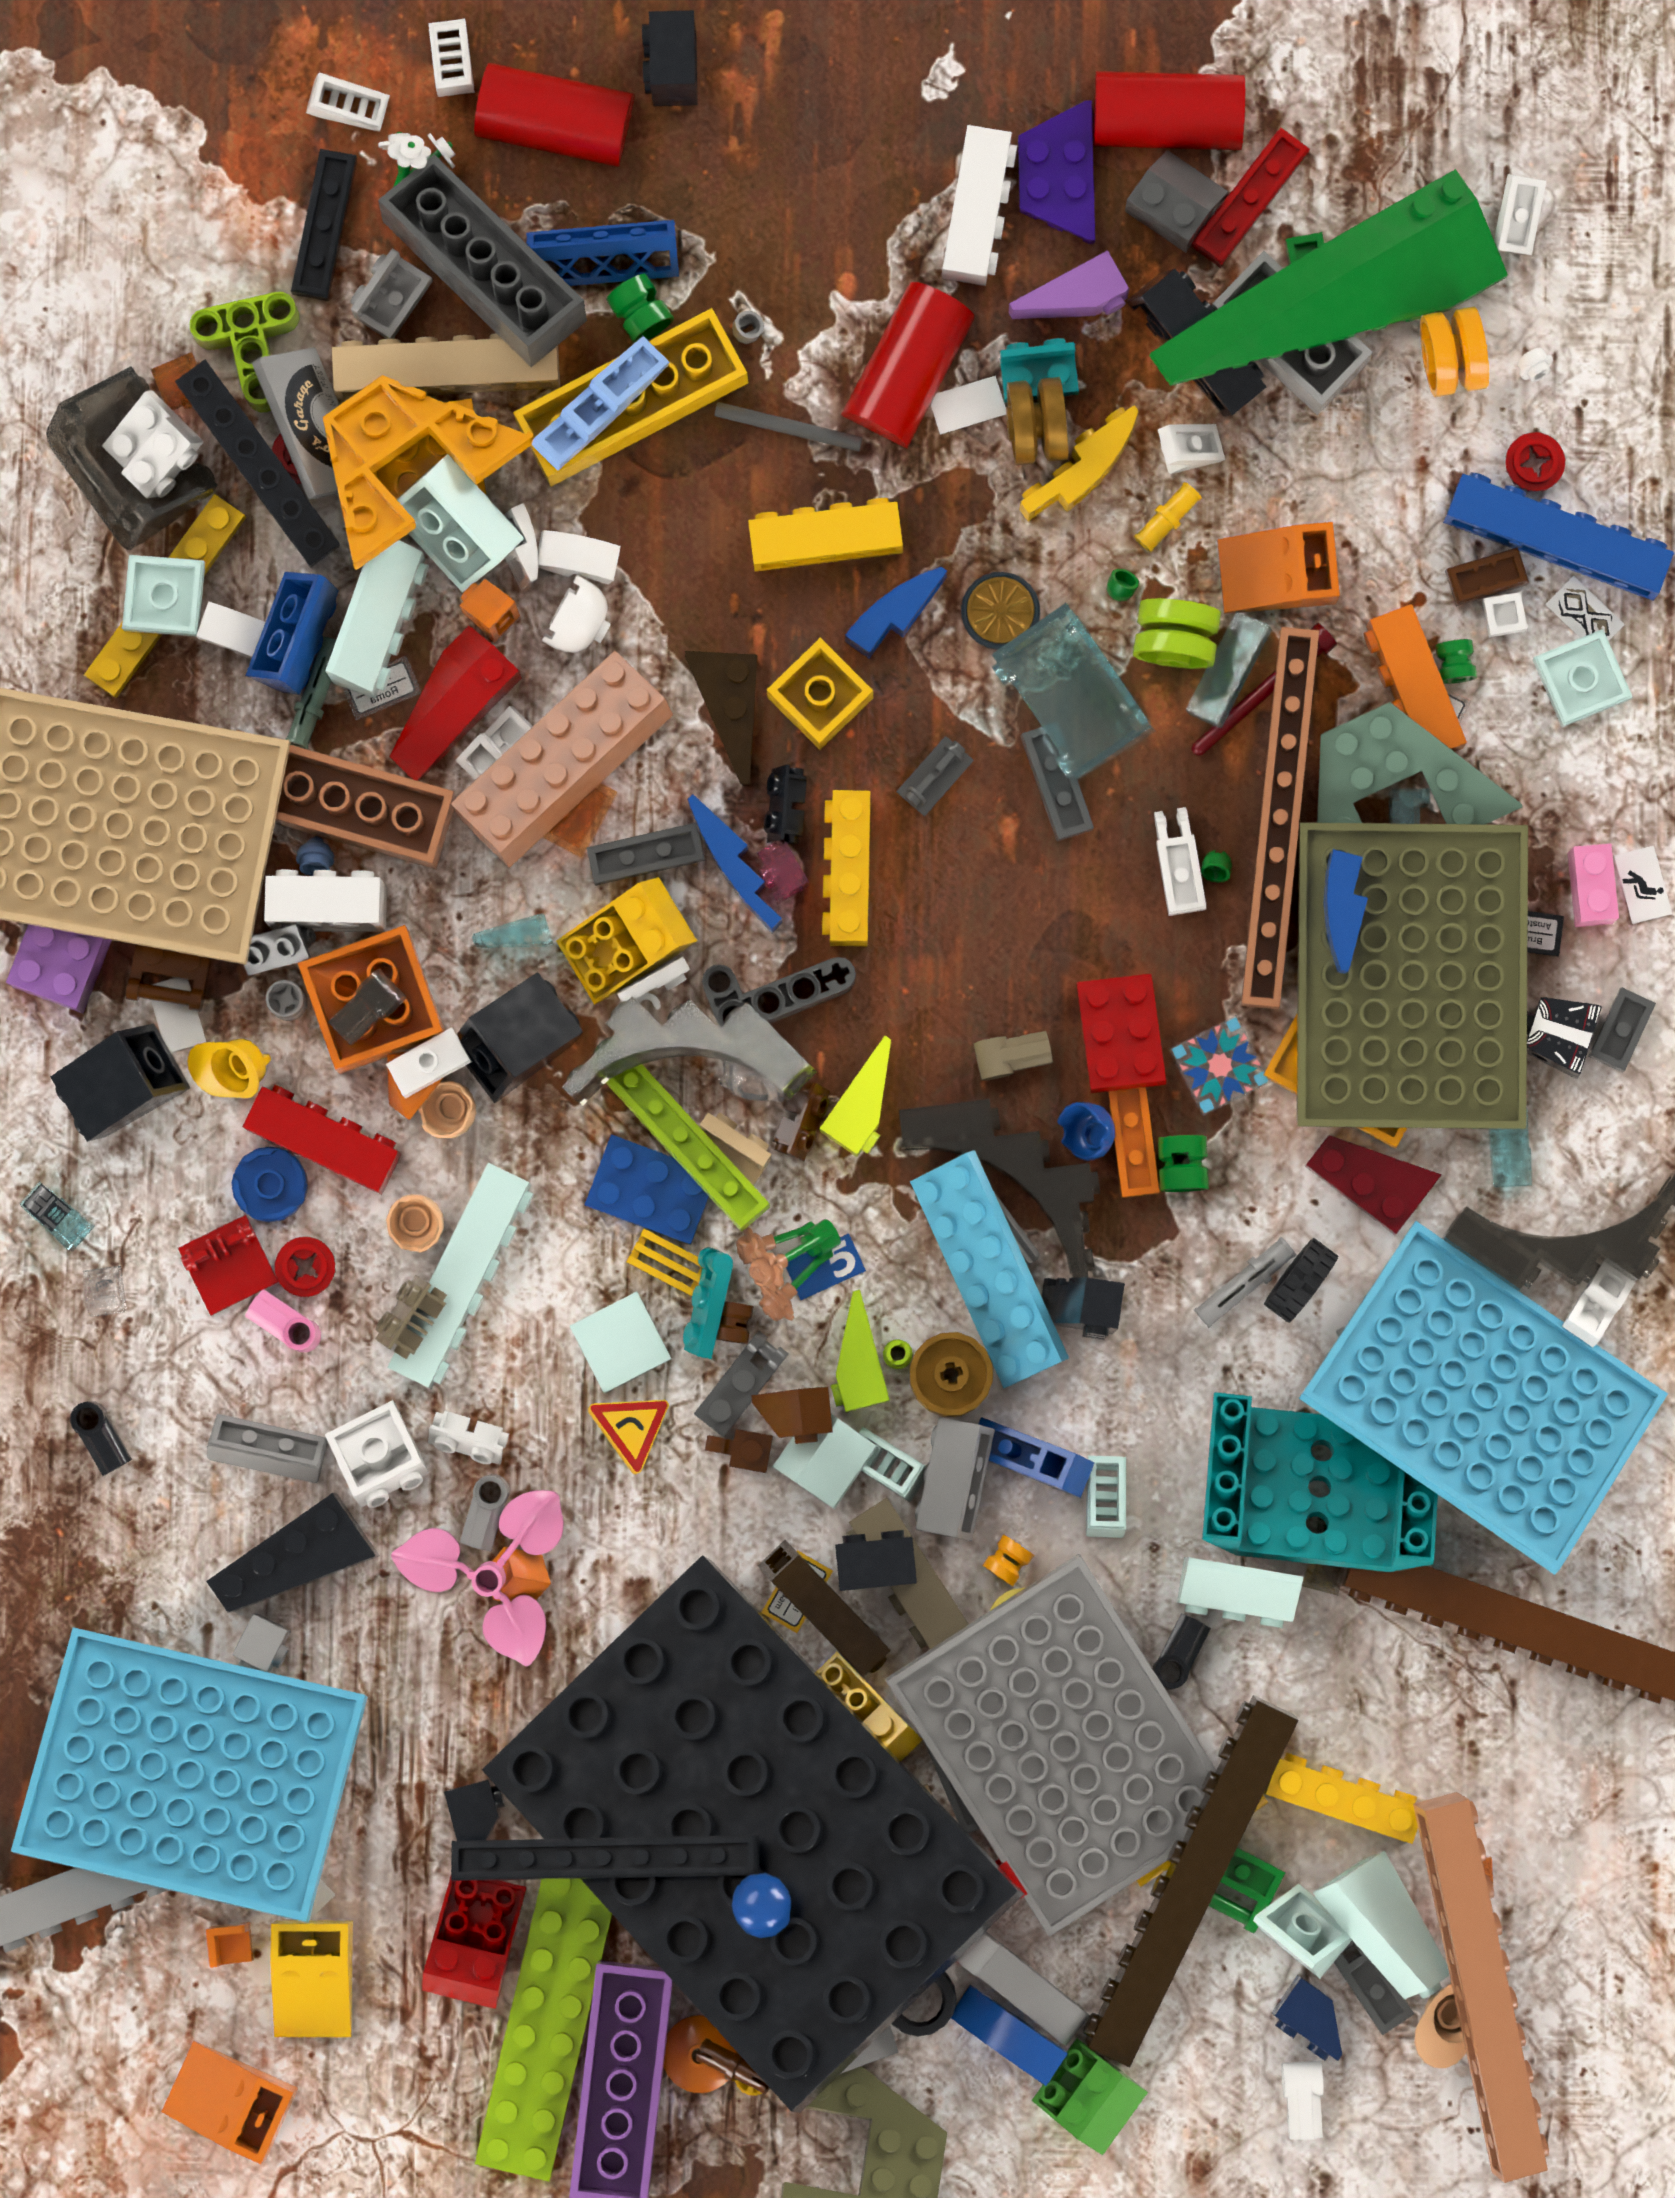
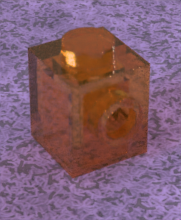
[151,352,203,410]

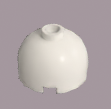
[542,575,611,653]

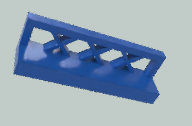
[526,220,679,286]

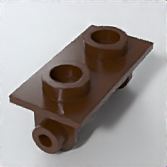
[773,1079,830,1161]

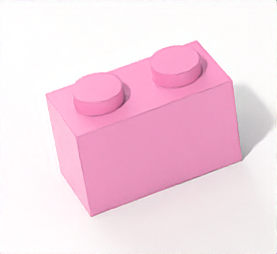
[1567,843,1619,927]

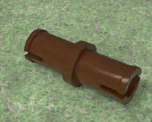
[696,2038,770,2094]

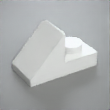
[1158,424,1225,474]

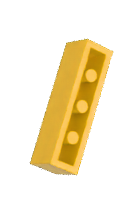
[748,498,903,572]

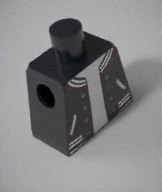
[1527,997,1602,1079]

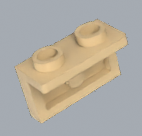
[700,1113,772,1186]

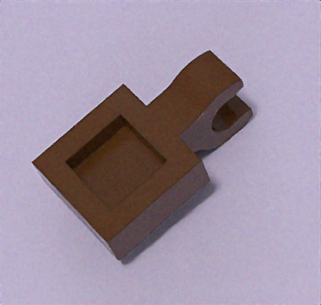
[705,1429,773,1473]

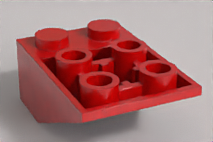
[421,1876,527,2009]

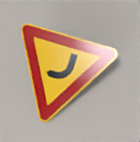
[588,1400,669,1475]

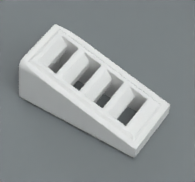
[428,19,475,97]
[306,72,390,132]

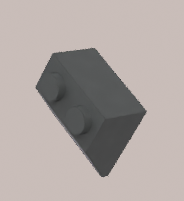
[1125,150,1228,253]

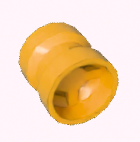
[982,1534,1035,1587]

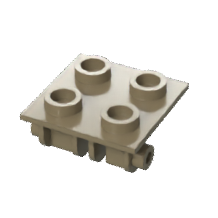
[375,1275,447,1359]

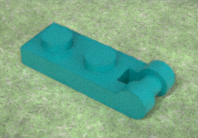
[683,1247,733,1359]

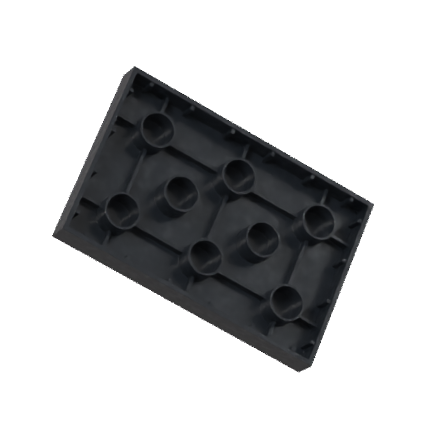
[482,1555,1024,2113]

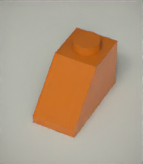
[459,579,520,643]

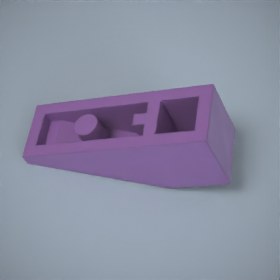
[1008,251,1129,319]

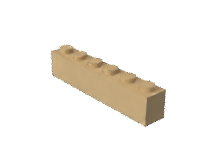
[332,333,560,400]

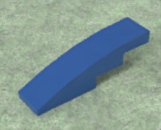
[688,794,783,934]

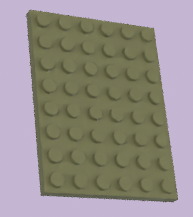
[1296,823,1528,1129]

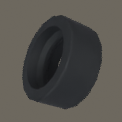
[892,1972,957,2037]

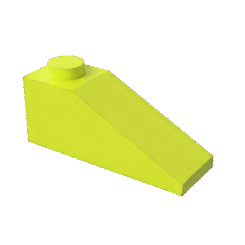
[820,1036,891,1157]

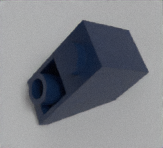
[1271,1975,1342,2061]

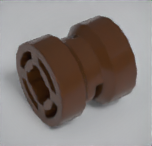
[716,1301,754,1344]

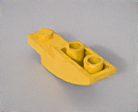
[1019,405,1139,521]

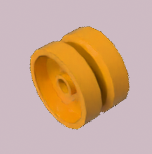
[1420,306,1489,397]

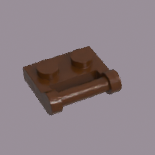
[126,944,212,1012]

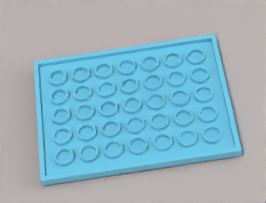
[1299,1221,1668,1575]
[11,1627,368,1923]

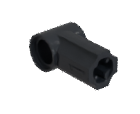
[70,1401,132,1476]
[1152,1613,1211,1690]

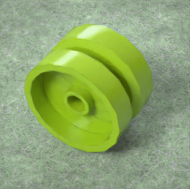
[1133,598,1221,669]

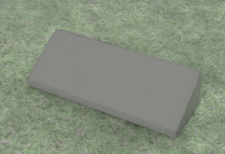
[207,1414,328,1483]

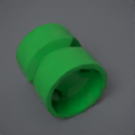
[606,274,674,344]
[1158,1135,1209,1192]

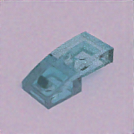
[1489,1107,1532,1187]

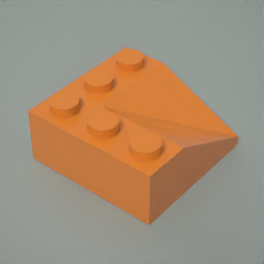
[298,925,445,1074]

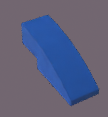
[845,567,947,659]
[1324,849,1368,974]
[951,1984,1068,2086]

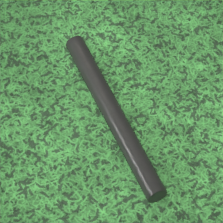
[715,402,863,452]

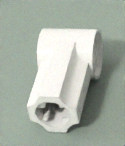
[1281,2061,1323,2140]

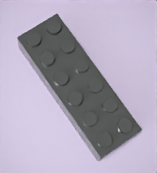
[378,154,587,367]

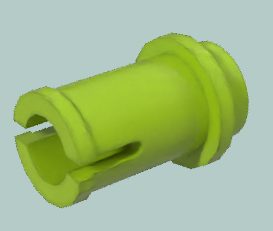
[883,1339,913,1370]

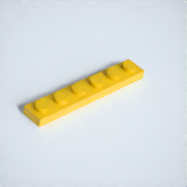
[84,494,246,698]

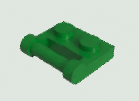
[1209,1847,1286,1934]

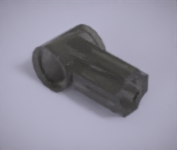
[328,969,406,1046]

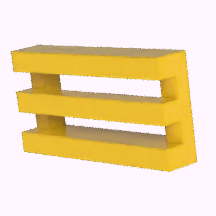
[626,1229,702,1297]

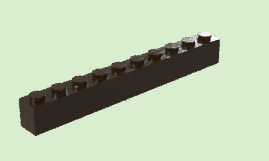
[1083,1695,1299,2068]

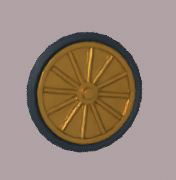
[961,572,1040,650]

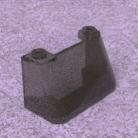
[46,366,217,550]

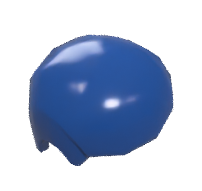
[1057,1102,1115,1161]
[732,1873,791,1938]

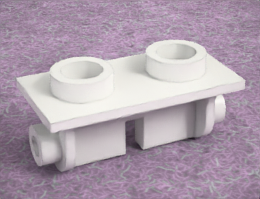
[428,1410,509,1465]

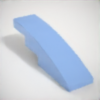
[531,336,670,471]

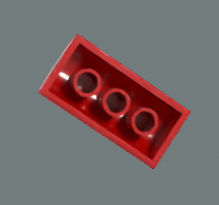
[474,62,635,167]
[1093,71,1246,150]
[841,282,975,449]

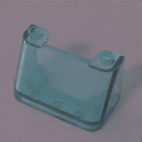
[992,602,1156,780]

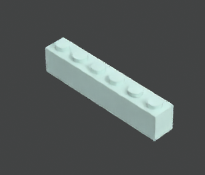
[387,1163,534,1389]

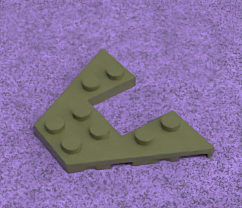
[780,2066,947,2198]

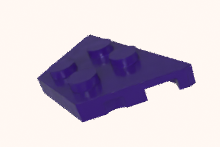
[1018,100,1095,244]

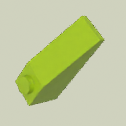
[830,1290,890,1413]

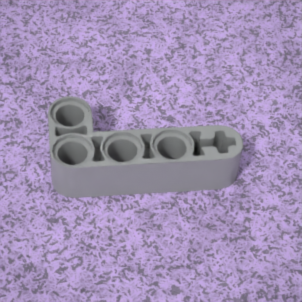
[956,1932,1090,2046]

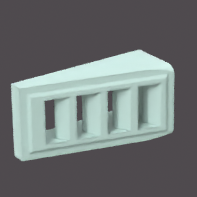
[859,1427,926,1502]
[1086,1455,1126,1538]

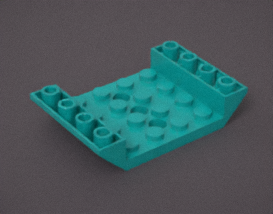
[1202,1392,1438,1572]

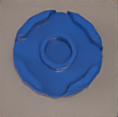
[231,1147,308,1223]

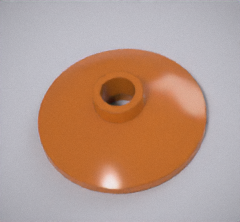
[664,2015,737,2093]

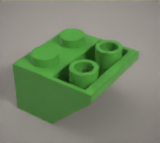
[1031,2038,1148,2155]

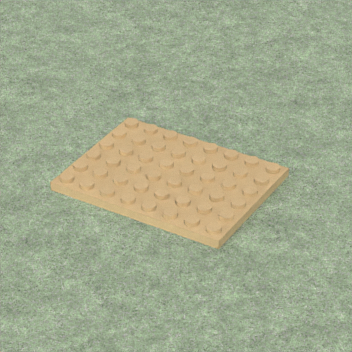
[0,688,291,965]

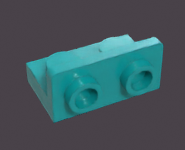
[999,338,1079,403]

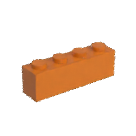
[1364,604,1467,752]

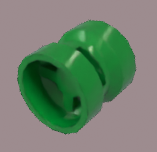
[1435,639,1477,684]

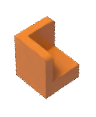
[492,1547,551,1602]
[206,1922,254,1968]

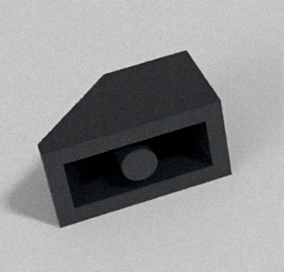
[444,1779,505,1841]

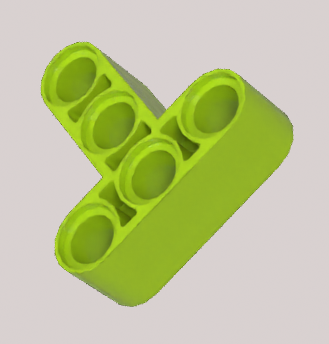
[189,292,300,413]

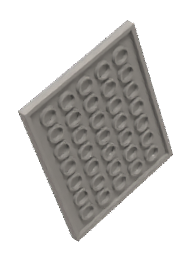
[885,1554,1216,1937]

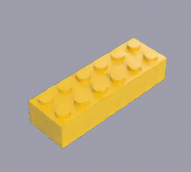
[513,308,748,487]

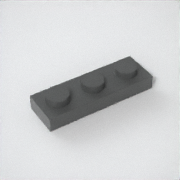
[1020,722,1094,842]
[586,823,705,886]

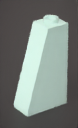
[1313,1851,1450,1999]

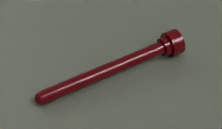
[1191,623,1337,756]

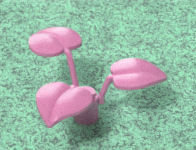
[391,1490,564,1666]

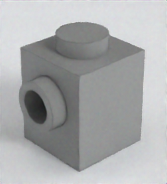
[232,1614,291,1672]

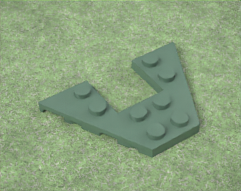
[1317,702,1523,825]

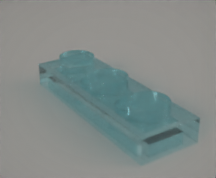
[1186,611,1272,728]

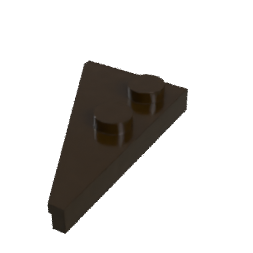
[685,651,758,786]

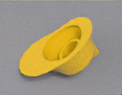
[187,1039,271,1098]

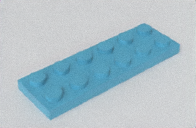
[910,1150,1069,1388]

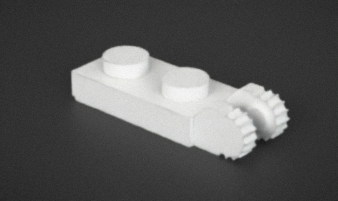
[1154,807,1207,916]

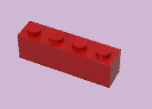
[242,1084,402,1195]

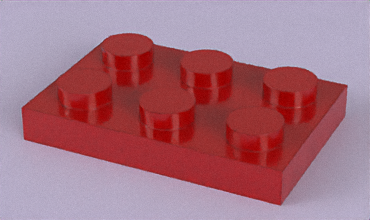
[1076,974,1166,1094]

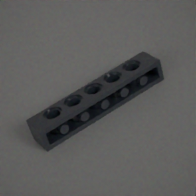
[175,359,340,568]

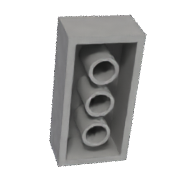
[1212,251,1373,415]

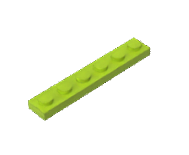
[592,1041,770,1232]

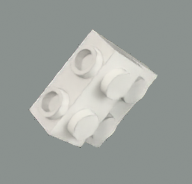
[102,390,204,499]
[325,1400,429,1508]

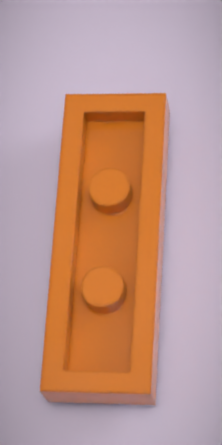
[1108,1087,1160,1198]

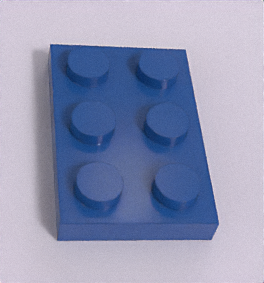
[584,1134,709,1245]

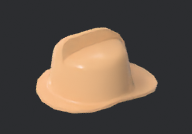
[1414,1984,1466,2068]

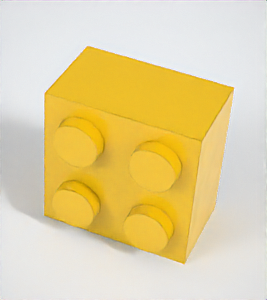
[767,637,873,750]

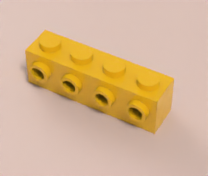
[822,790,870,947]
[1264,1752,1418,1844]

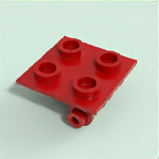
[178,1215,279,1316]

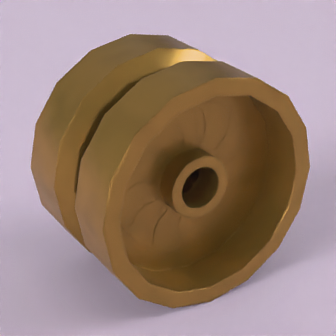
[1006,377,1068,465]
[909,1332,993,1417]

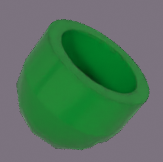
[1106,569,1139,602]
[1201,850,1232,883]

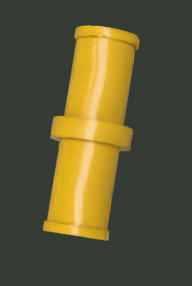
[1133,482,1202,553]

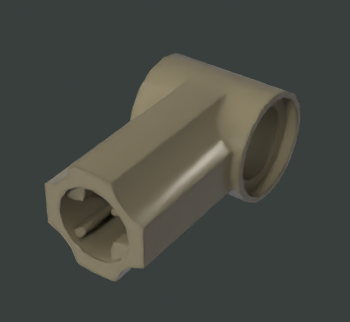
[973,1031,1053,1081]

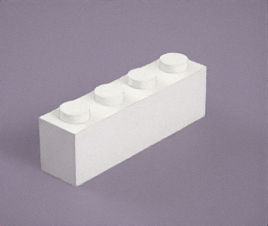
[942,125,1017,286]

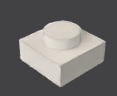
[1482,592,1528,638]

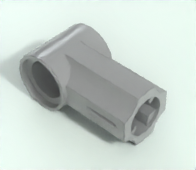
[460,1474,510,1552]

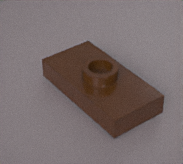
[1445,547,1529,607]

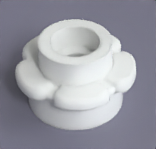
[1517,348,1553,382]

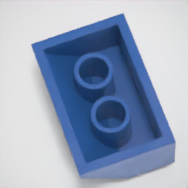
[245,572,339,695]

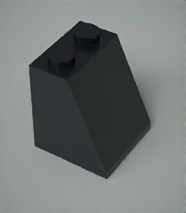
[457,972,583,1103]
[50,1023,190,1142]

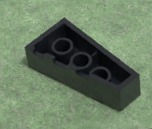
[1125,268,1266,417]
[206,1493,380,1613]

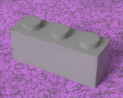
[915,1417,995,1541]

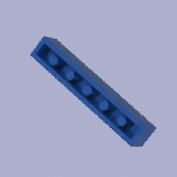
[1443,472,1674,601]

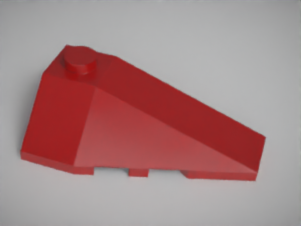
[389,626,522,781]

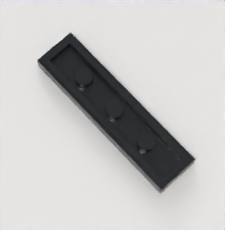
[291,149,358,301]

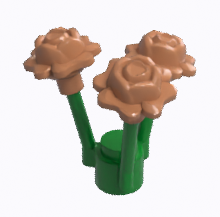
[736,1219,841,1322]

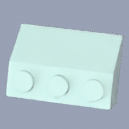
[397,454,524,593]
[1177,1557,1303,1628]

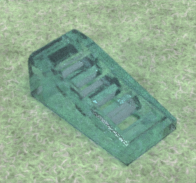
[472,913,554,948]

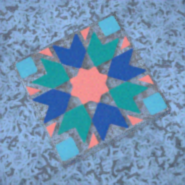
[1169,1015,1271,1117]

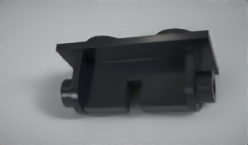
[764,765,807,845]

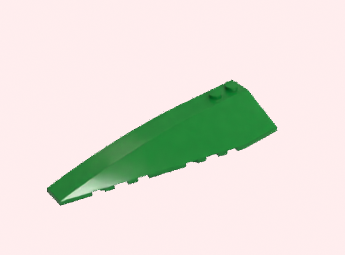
[1149,169,1508,386]

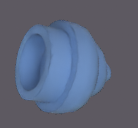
[296,836,334,876]

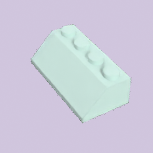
[325,540,429,699]

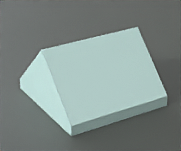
[772,1414,877,1510]
[1253,1884,1352,1979]

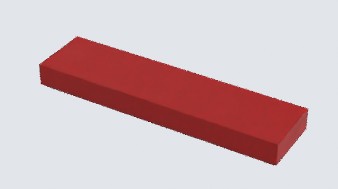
[1191,127,1310,268]

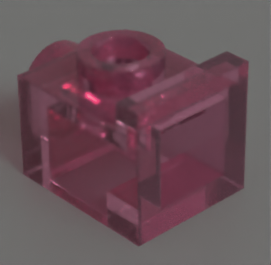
[757,842,809,905]

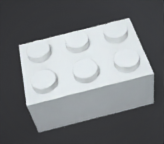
[264,869,387,932]

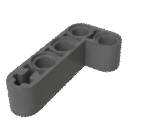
[702,957,856,1037]

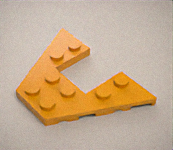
[323,375,535,570]

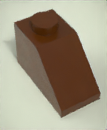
[751,1387,833,1444]

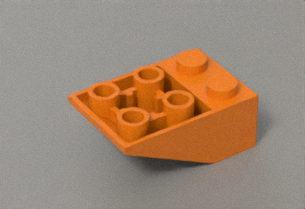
[1217,522,1340,614]
[161,2040,298,2164]

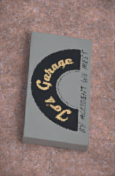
[252,347,339,500]

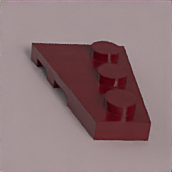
[1305,1135,1442,1235]

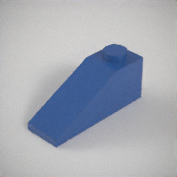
[978,1417,1095,1498]

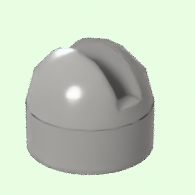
[732,311,764,344]

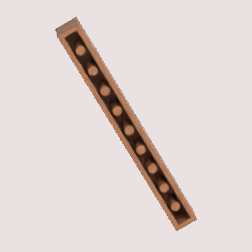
[1241,627,1319,1010]
[1413,1792,1549,2183]

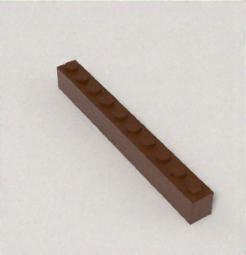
[1341,1565,1675,1710]

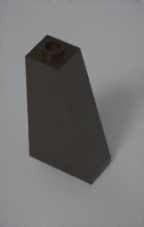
[758,1540,891,1677]

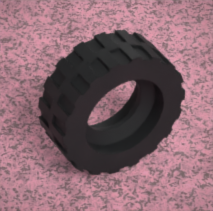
[1264,1238,1339,1323]

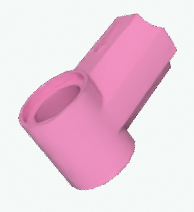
[245,1289,321,1352]

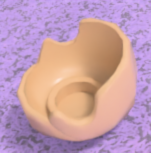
[418,1081,476,1138]
[386,1194,444,1253]

